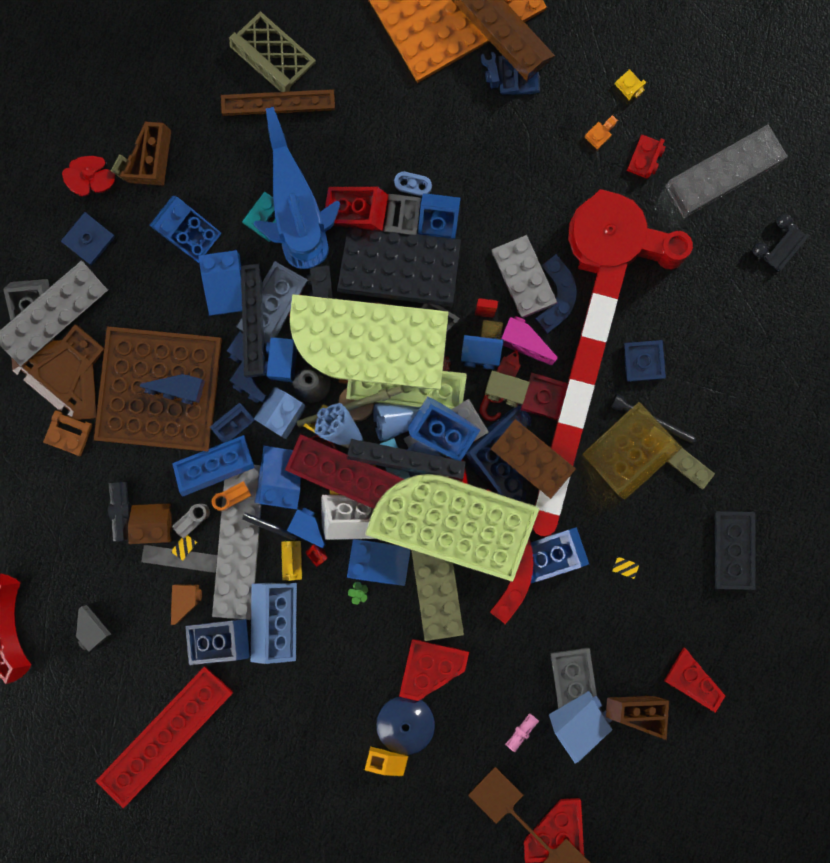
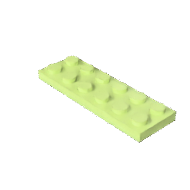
[346,371,466,409]

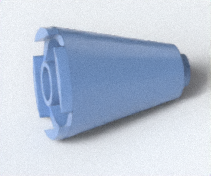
[373,403,420,441]

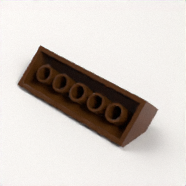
[452,0,555,81]

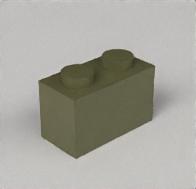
[484,371,529,407]

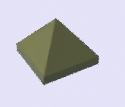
[111,155,129,180]

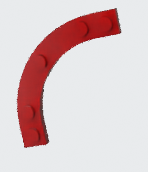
[487,488,533,624]

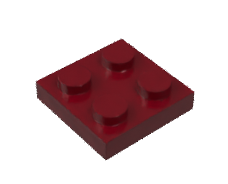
[520,373,568,421]

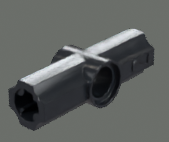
[108,482,131,541]

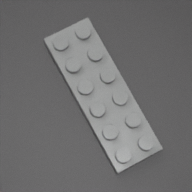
[0,261,108,366]

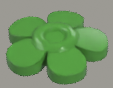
[348,582,368,604]

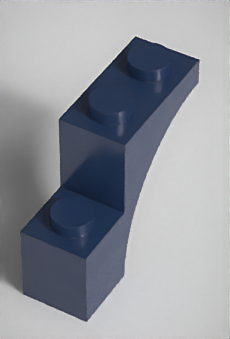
[227,332,267,404]

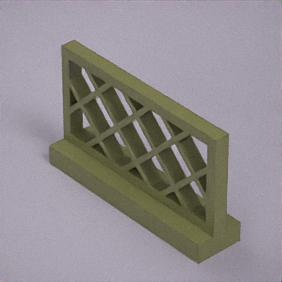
[229,11,316,92]

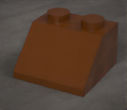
[128,503,172,544]

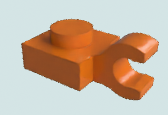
[585,115,618,150]

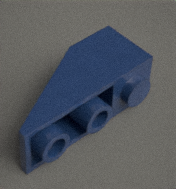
[140,374,205,405]

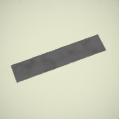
[141,545,218,573]

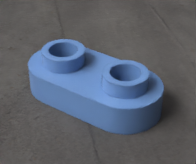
[394,172,432,197]

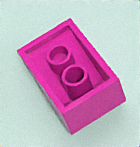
[501,316,557,365]

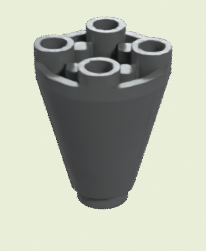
[293,365,331,403]

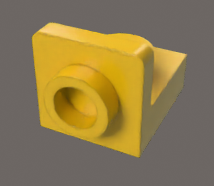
[615,69,647,100]

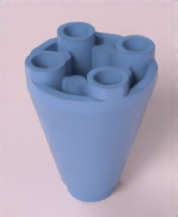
[315,403,364,449]

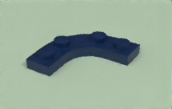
[535,254,577,334]

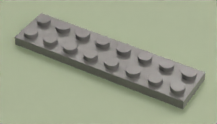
[212,465,262,620]

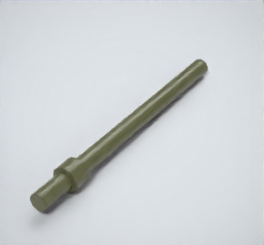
[297,385,404,428]

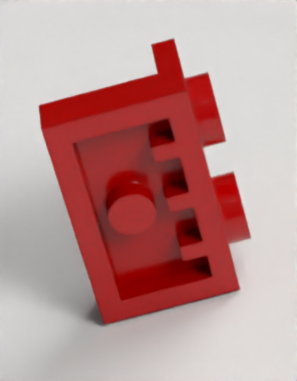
[627,135,665,179]

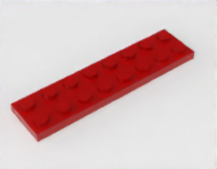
[96,666,233,808]

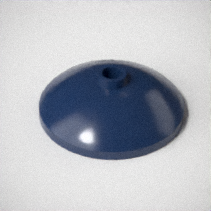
[377,696,435,755]

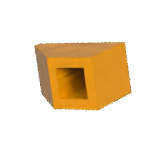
[365,746,408,776]

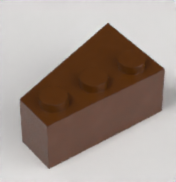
[120,122,171,185]
[606,696,669,740]

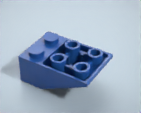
[150,196,221,263]

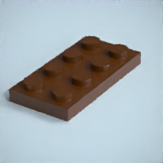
[491,419,576,499]

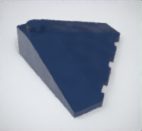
[462,405,531,502]

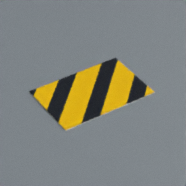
[171,535,197,561]
[613,557,639,579]

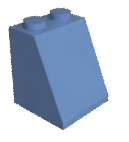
[254,387,306,439]
[549,691,612,763]

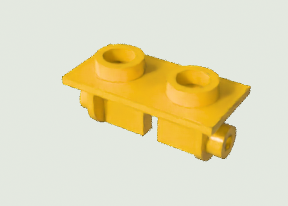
[282,541,302,581]

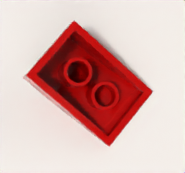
[325,187,388,231]

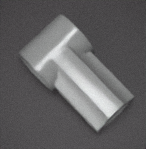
[172,504,210,538]

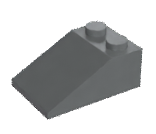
[4,279,54,341]

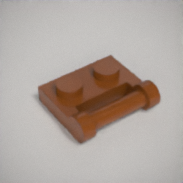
[43,410,92,456]

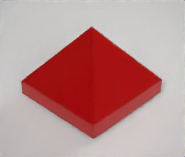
[305,544,327,567]

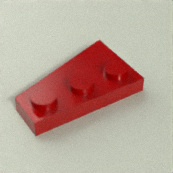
[664,648,725,713]

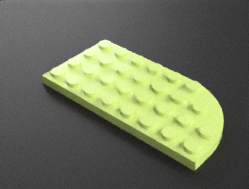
[290,294,448,390]
[365,474,539,581]

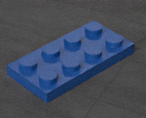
[172,435,255,497]

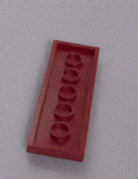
[285,434,405,509]

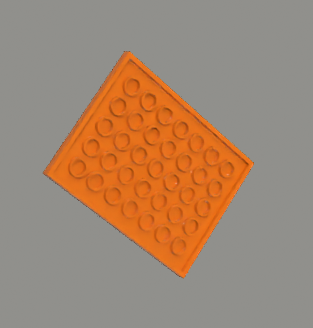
[369,0,547,83]

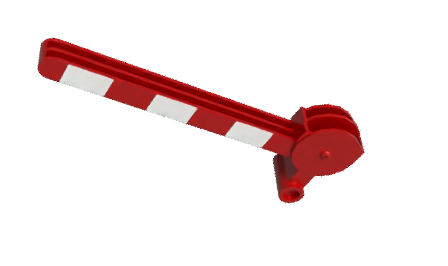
[532,189,693,536]

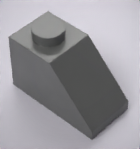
[76,605,111,651]

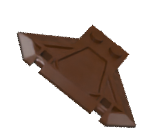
[11,325,104,420]

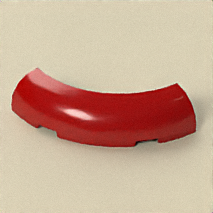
[0,573,31,684]

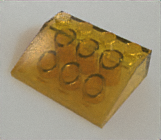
[583,402,682,499]

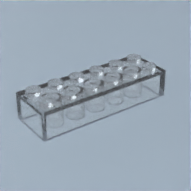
[666,124,788,218]

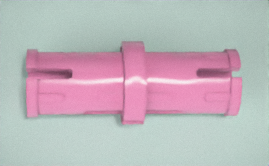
[506,713,539,752]

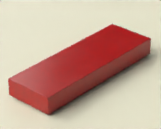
[475,298,498,318]

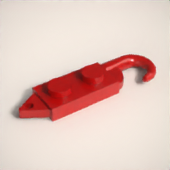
[479,350,521,421]

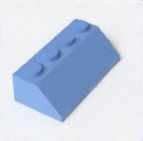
[251,583,297,664]

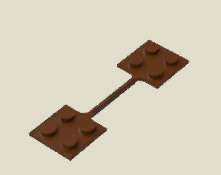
[468,767,590,863]

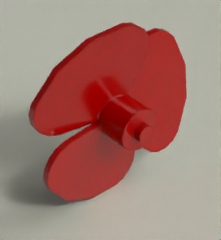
[62,156,115,196]

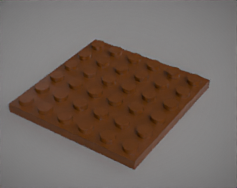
[94,327,222,452]

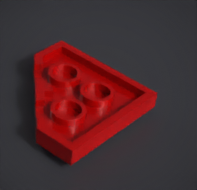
[399,638,469,701]
[524,798,584,863]

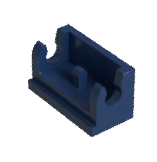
[210,403,255,443]

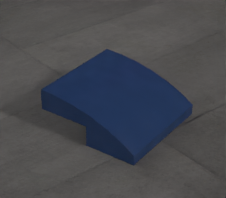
[498,56,540,94]

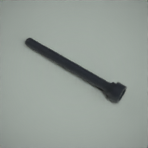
[610,394,696,444]

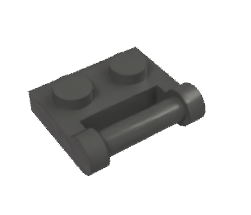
[383,194,421,235]

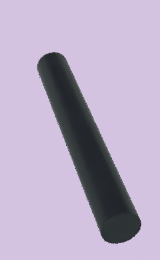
[242,512,297,541]

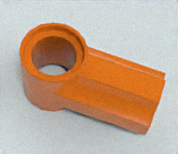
[212,481,252,511]

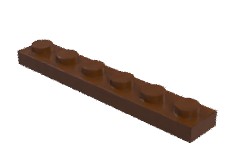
[221,90,335,116]

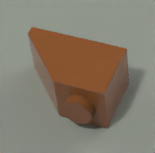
[171,584,202,625]

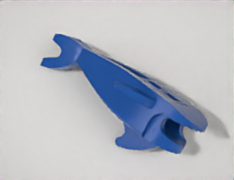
[254,107,340,269]

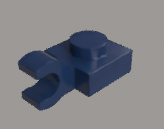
[481,52,500,89]

